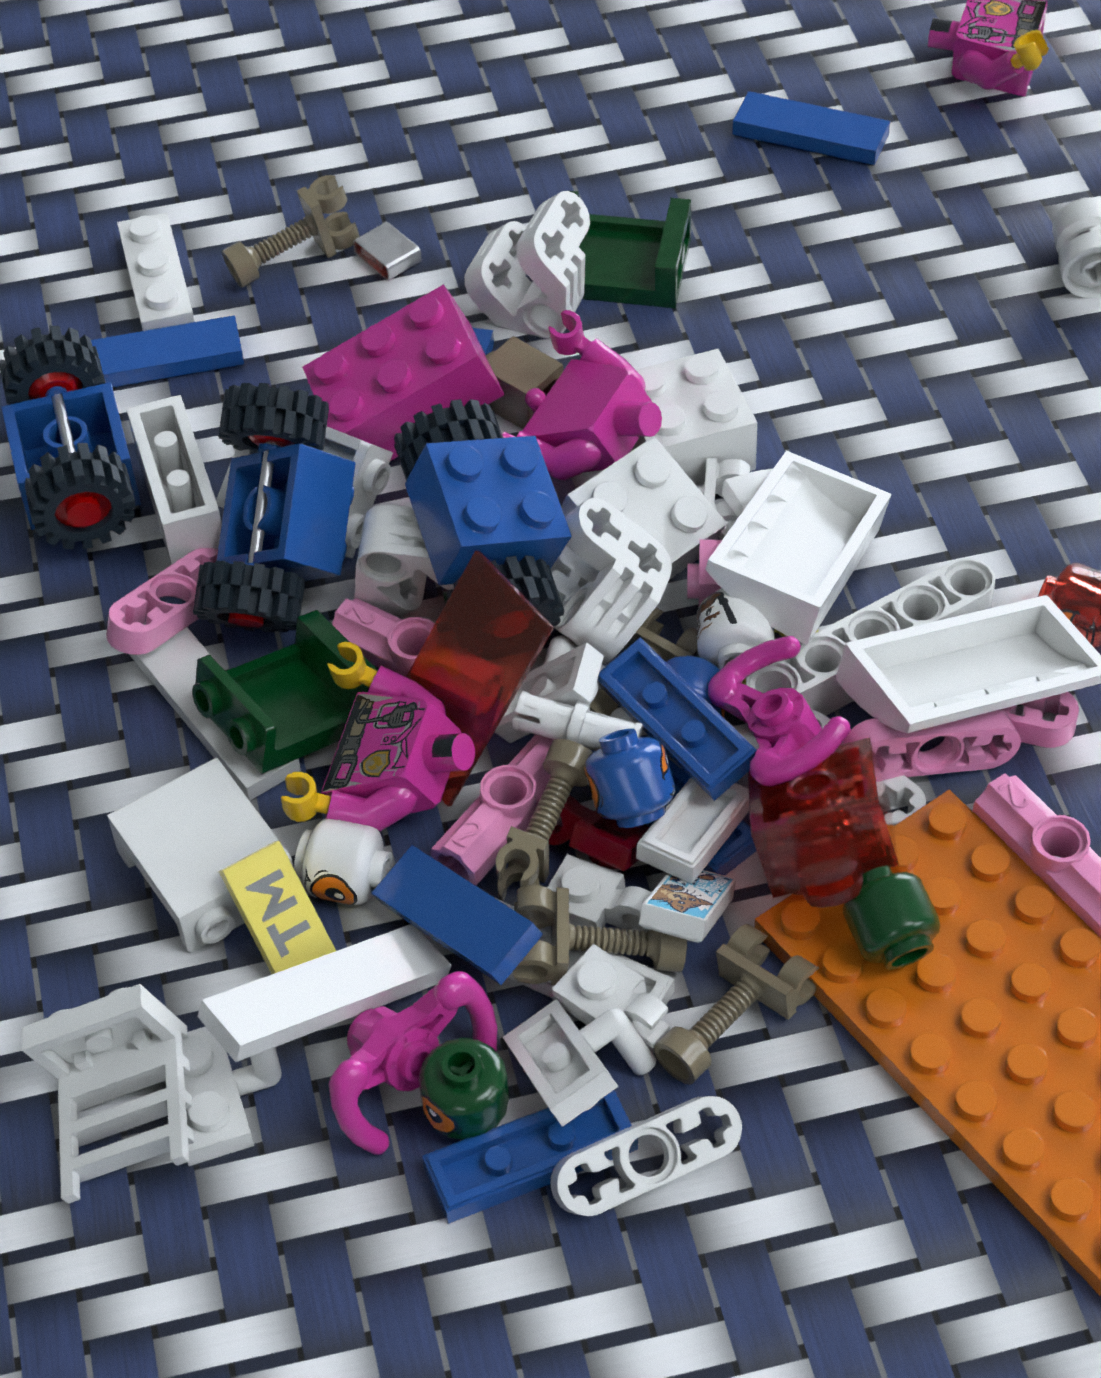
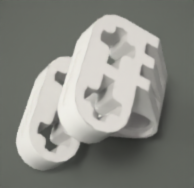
[464,191,590,339]
[551,498,672,664]
[354,504,454,617]

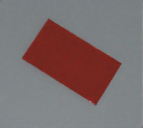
[406,551,554,806]

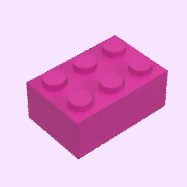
[302,284,505,461]

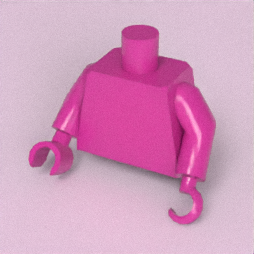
[502,310,662,480]

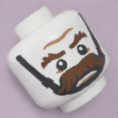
[696,588,775,670]

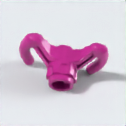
[708,636,851,787]
[329,971,497,1155]

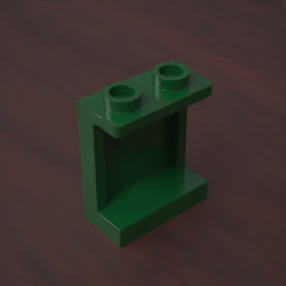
[561,191,691,308]
[192,610,378,774]

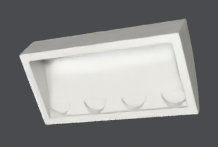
[705,451,891,645]
[835,595,1101,733]

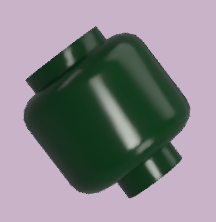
[842,866,941,970]

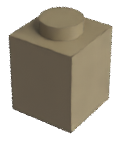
[486,336,563,429]

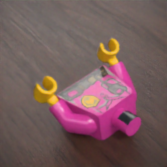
[928,0,1049,97]
[281,642,475,831]

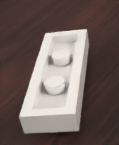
[117,212,195,331]

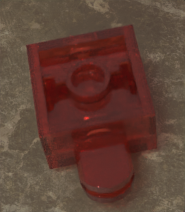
[748,737,899,908]

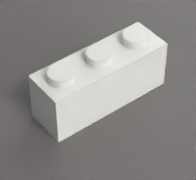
[126,395,222,565]

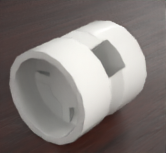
[1052,197,1101,298]

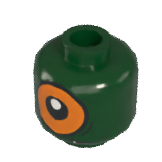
[418,1038,509,1140]

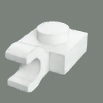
[547,854,652,932]
[552,944,670,1048]

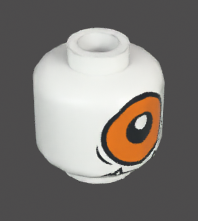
[294,818,393,906]

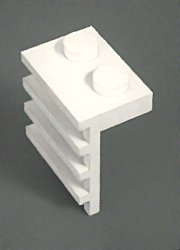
[22,984,195,1204]

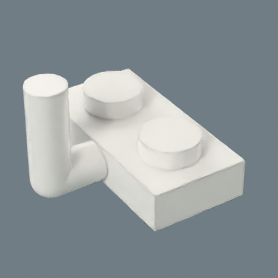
[493,635,605,743]
[503,999,656,1127]
[165,1026,282,1166]

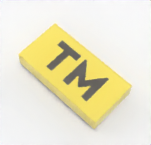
[218,841,336,974]

